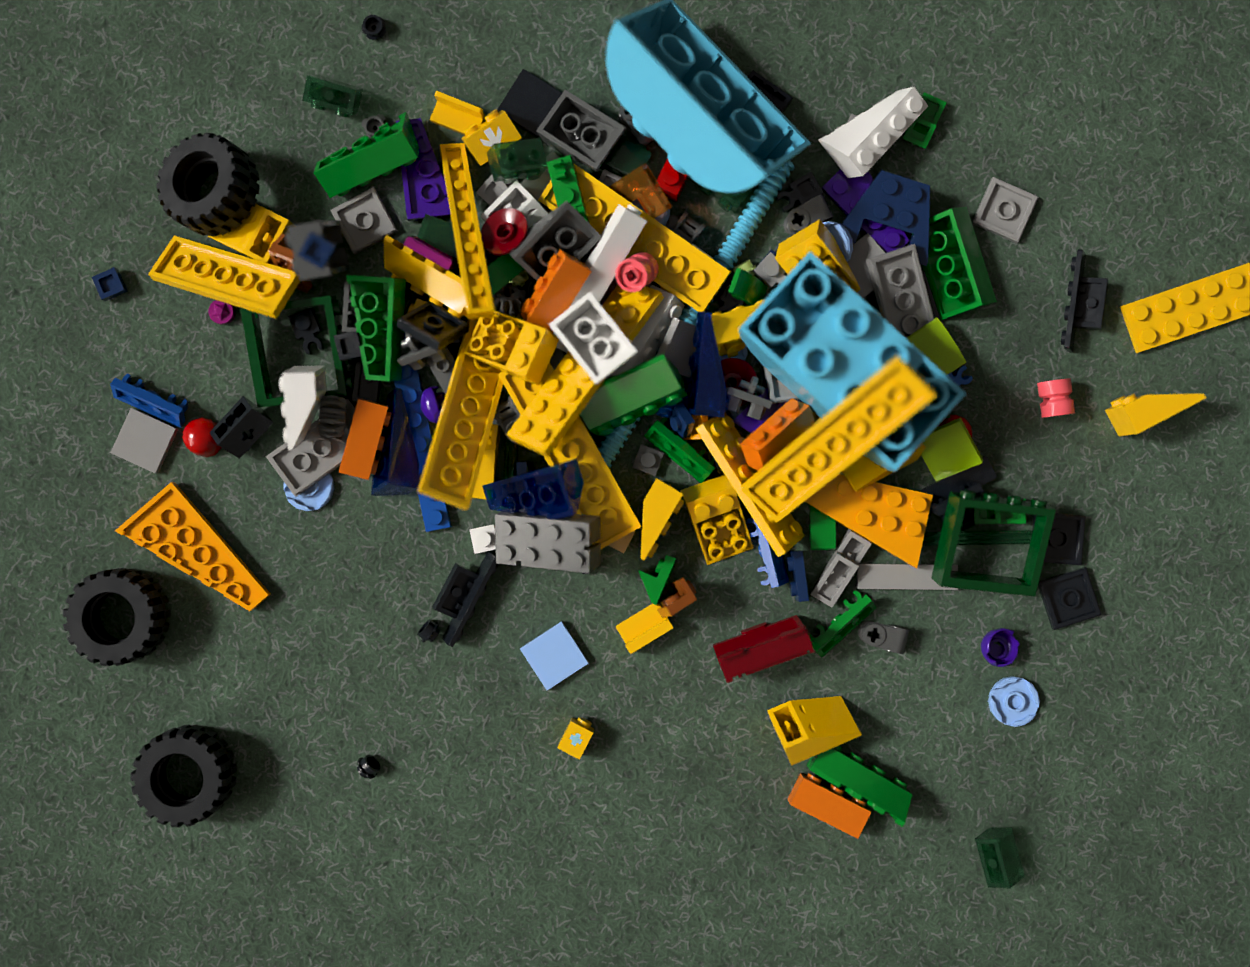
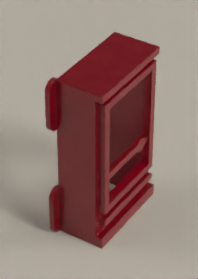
[713,615,814,683]

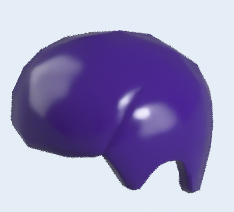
[420,386,446,424]
[981,628,1020,667]

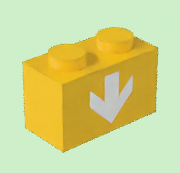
[461,109,522,166]

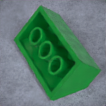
[922,207,997,321]
[580,354,688,436]

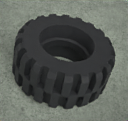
[157,133,260,236]
[63,568,171,666]
[130,725,237,828]

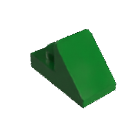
[638,555,677,606]

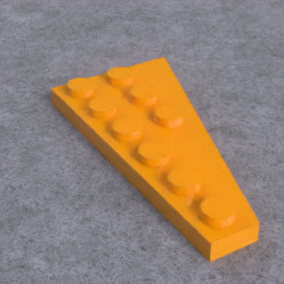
[804,474,933,569]
[115,482,271,611]

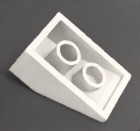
[549,292,638,385]

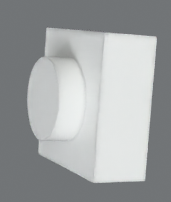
[470,524,496,554]

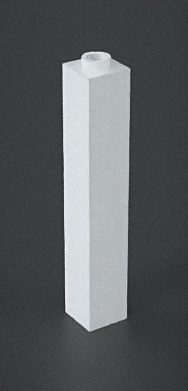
[553,204,647,353]

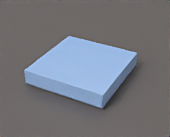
[520,621,589,690]

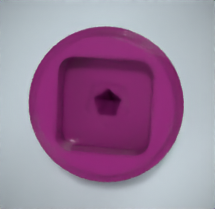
[208,300,236,325]

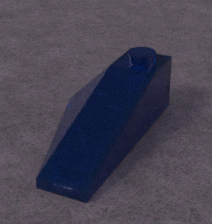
[682,311,729,417]
[371,388,421,496]
[482,458,584,519]

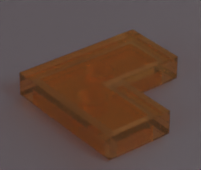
[609,163,672,218]

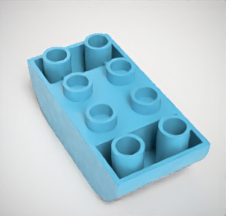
[738,252,966,471]

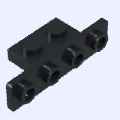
[1061,249,1109,352]
[918,456,997,517]
[432,551,498,647]

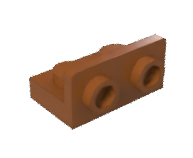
[268,233,312,293]
[657,578,697,618]

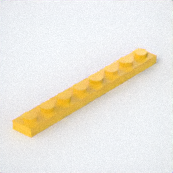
[440,143,494,319]

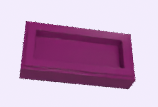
[403,236,458,270]

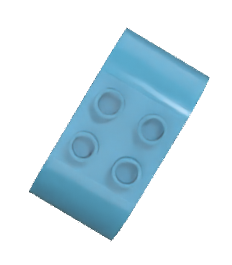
[606,0,811,192]

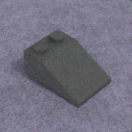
[537,90,626,171]
[510,201,602,281]

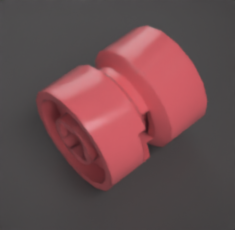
[616,252,658,292]
[1037,378,1075,418]

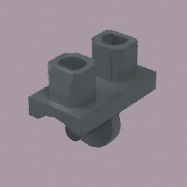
[397,333,446,371]
[724,376,772,420]

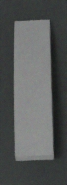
[811,529,872,607]

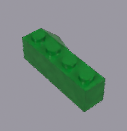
[314,112,419,198]
[346,275,406,381]
[807,745,912,827]

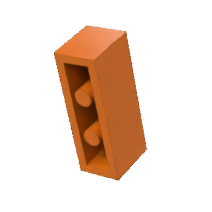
[521,249,592,334]
[339,398,392,480]
[740,398,815,471]
[787,773,871,839]

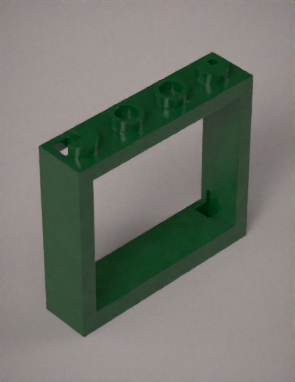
[240,295,354,408]
[931,490,1056,596]

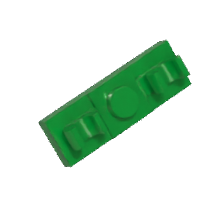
[546,155,590,224]
[644,417,715,483]
[808,591,876,658]

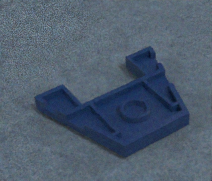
[842,170,930,266]

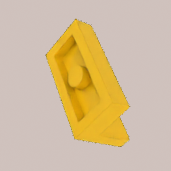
[430,91,485,135]
[616,604,673,654]

